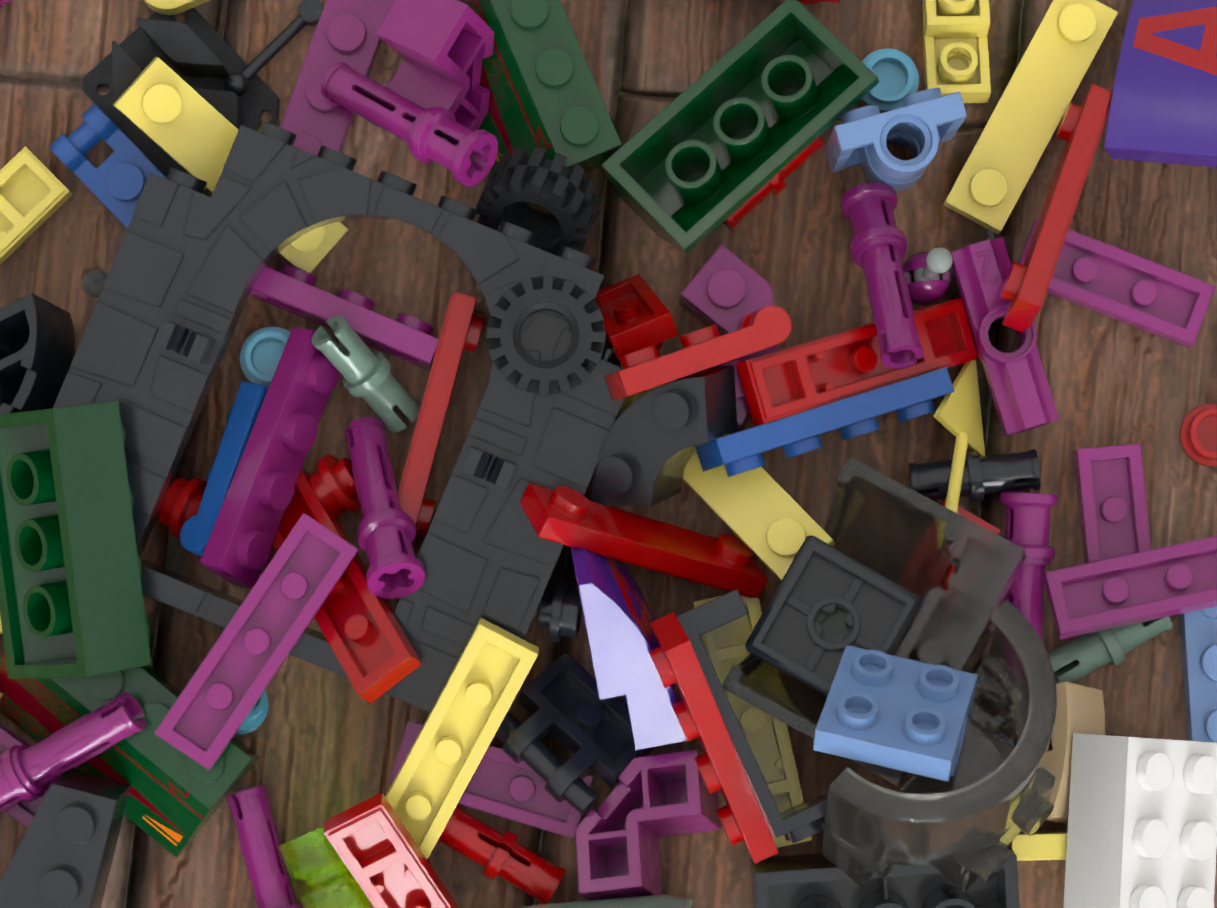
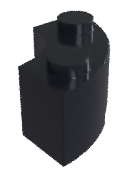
[0,293,75,415]
[591,365,738,506]

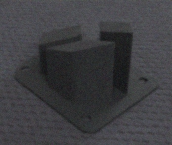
[83,8,280,191]

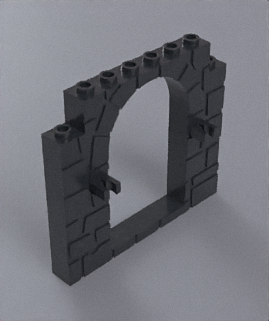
[53,120,624,712]

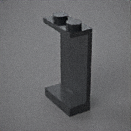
[677,589,837,843]

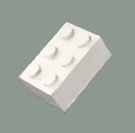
[1063,733,1217,908]

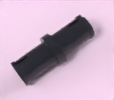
[908,449,1041,504]

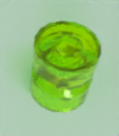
[277,826,373,908]

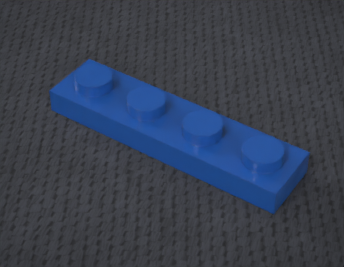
[695,367,954,477]

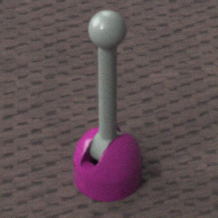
[903,247,952,305]

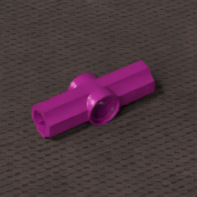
[951,237,1059,437]

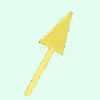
[933,360,985,547]

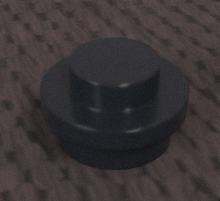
[539,578,582,643]

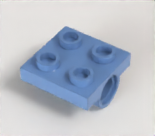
[824,88,967,193]
[813,645,978,782]

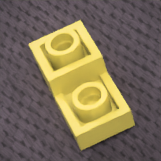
[923,0,991,103]

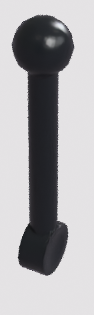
[224,0,323,97]

